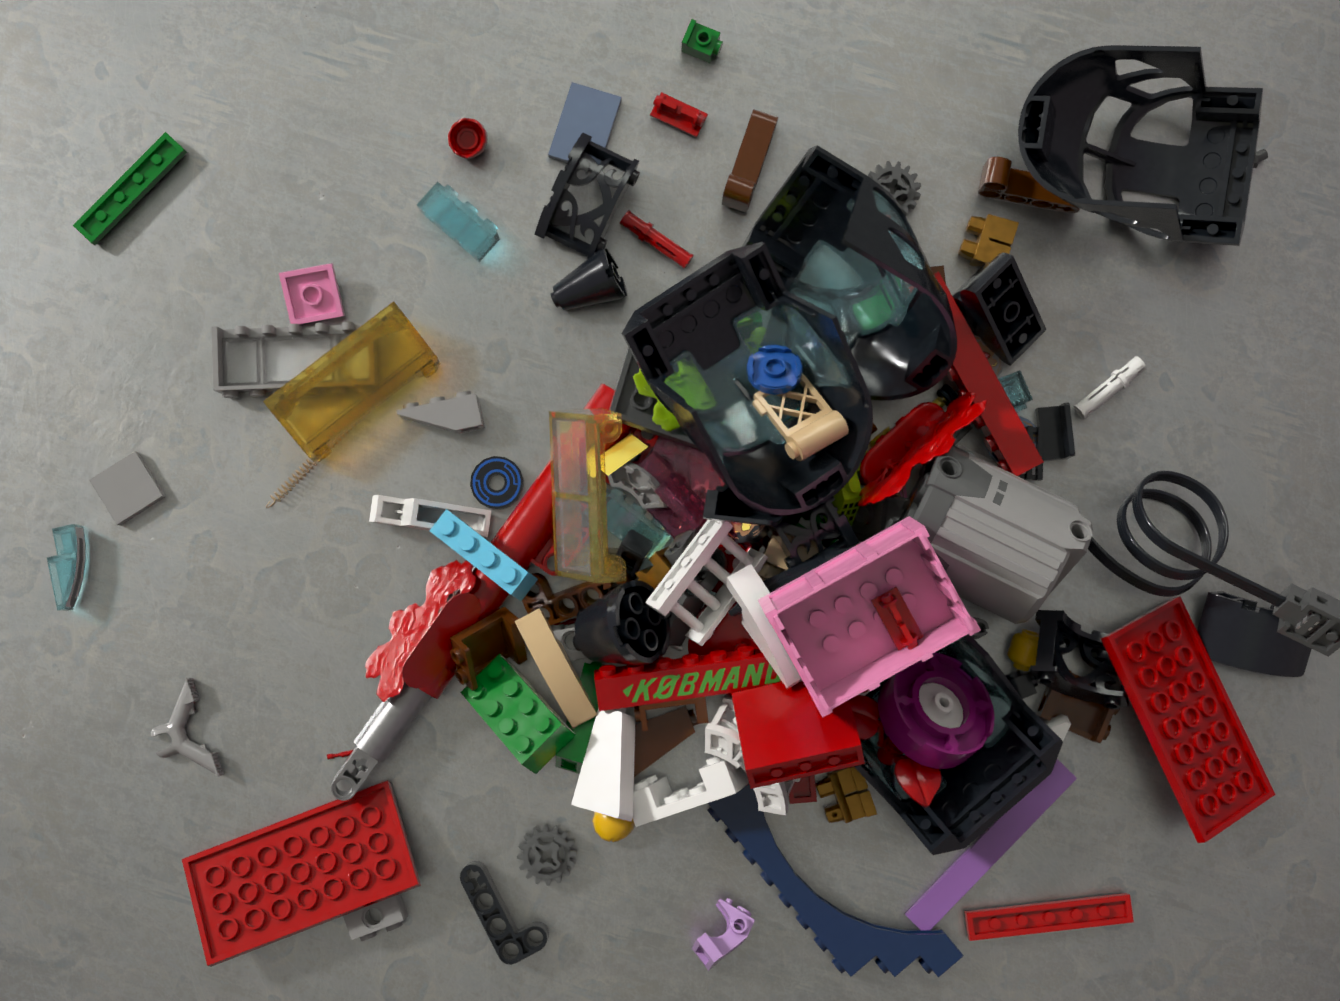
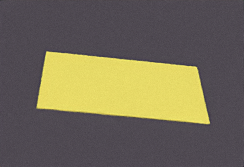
[591,434,648,476]

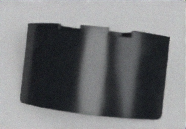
[703,448,785,526]
[1197,591,1312,677]

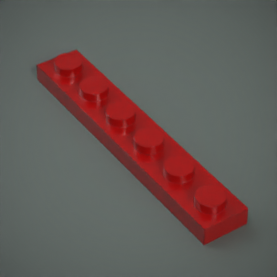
[964,893,1134,941]

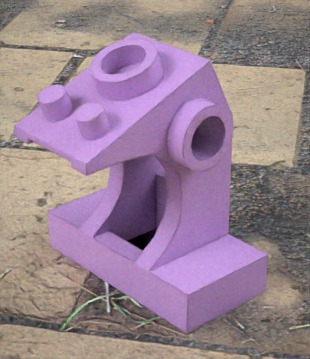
[692,898,755,971]

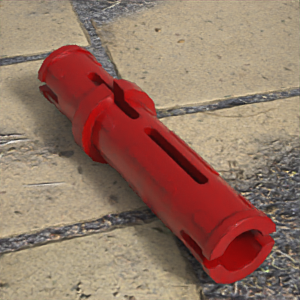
[619,210,694,269]

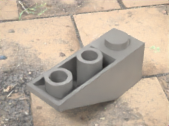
[396,391,485,434]

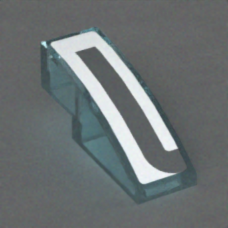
[47,524,86,611]

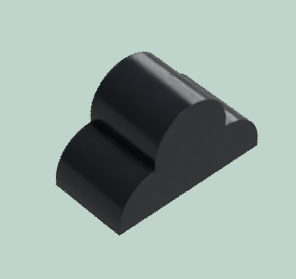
[952,252,1047,366]

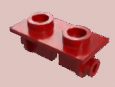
[650,92,708,137]
[871,587,924,651]

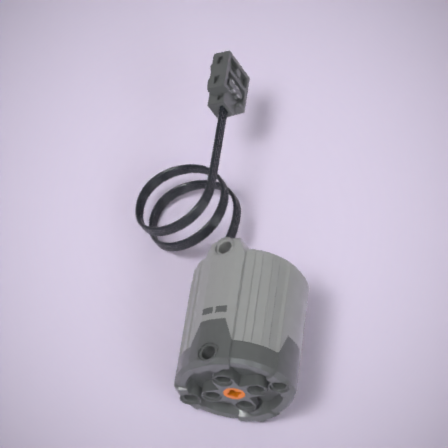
[901,445,1340,657]

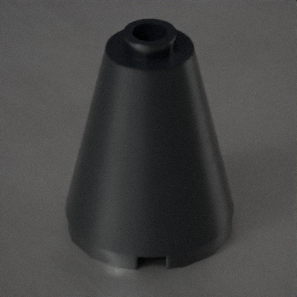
[551,248,628,310]

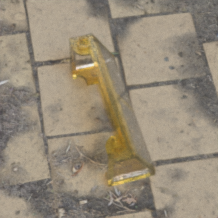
[549,408,626,584]

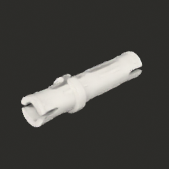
[1074,356,1147,419]

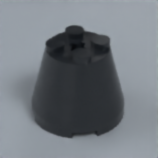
[573,580,671,665]

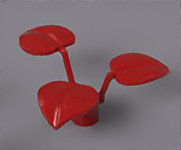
[849,695,941,808]

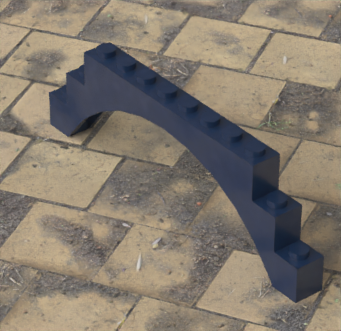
[707,784,964,978]

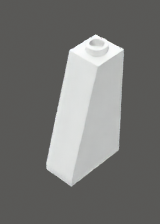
[571,708,635,822]

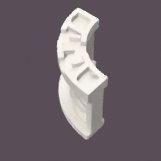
[705,696,801,816]

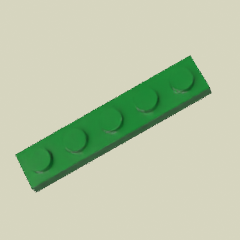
[73,132,187,245]

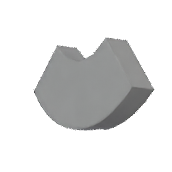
[607,461,670,509]

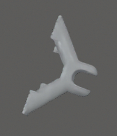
[151,678,224,777]

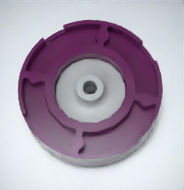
[878,653,995,769]

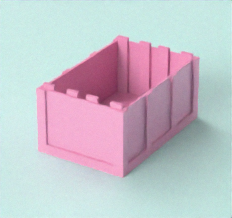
[758,516,981,718]

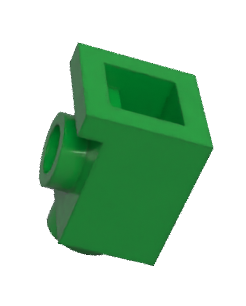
[681,19,723,63]

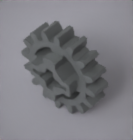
[868,161,921,220]
[517,824,577,886]

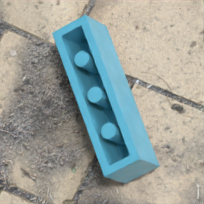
[430,509,538,601]

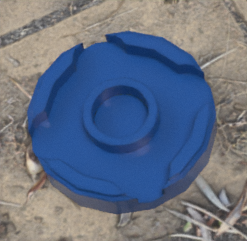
[746,345,803,395]

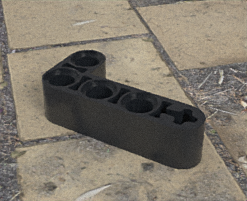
[460,861,549,965]

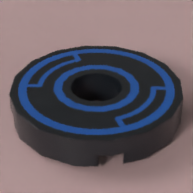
[470,456,524,510]

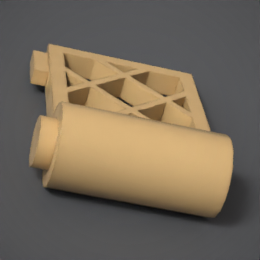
[752,372,849,461]

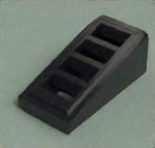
[611,530,653,581]

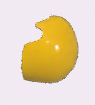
[592,812,635,842]

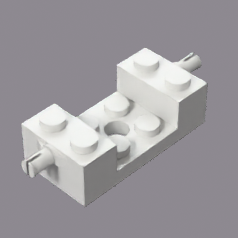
[633,755,749,827]

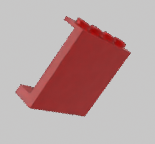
[731,681,865,789]

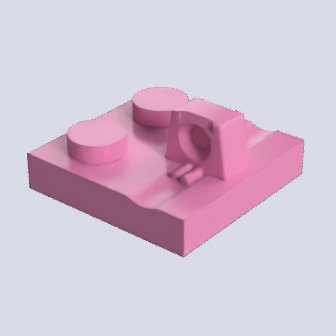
[279,263,345,324]

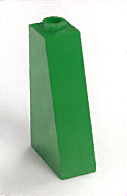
[555,661,605,774]

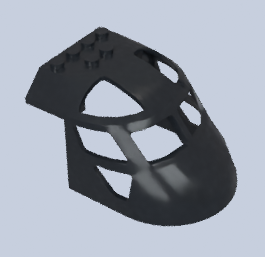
[1018,45,1263,246]

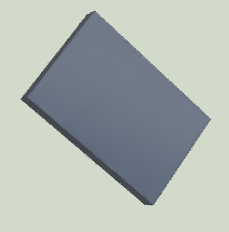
[548,82,622,170]

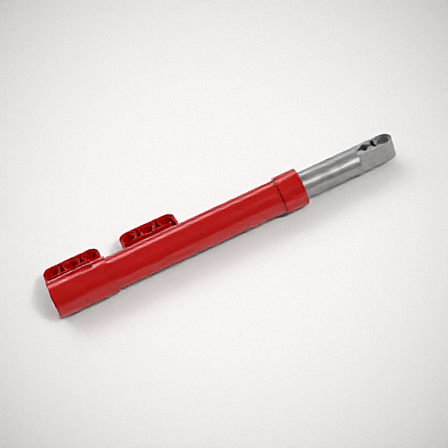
[331,383,660,801]

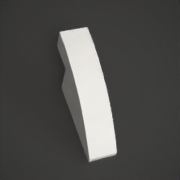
[369,495,491,537]
[727,564,802,689]

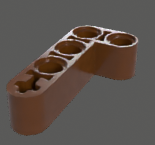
[722,109,779,213]
[978,157,1080,213]
[522,570,632,625]

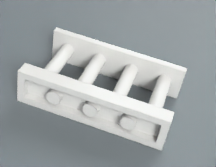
[645,520,768,646]

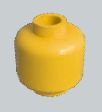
[1007,629,1039,671]

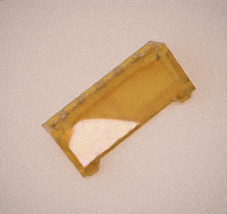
[263,301,440,462]

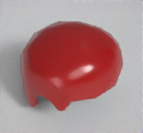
[448,118,488,159]

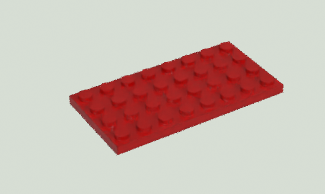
[1101,596,1276,843]
[182,780,421,967]

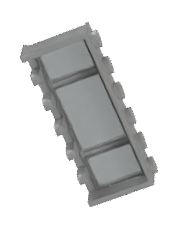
[212,320,379,398]

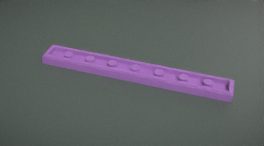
[905,759,1077,930]

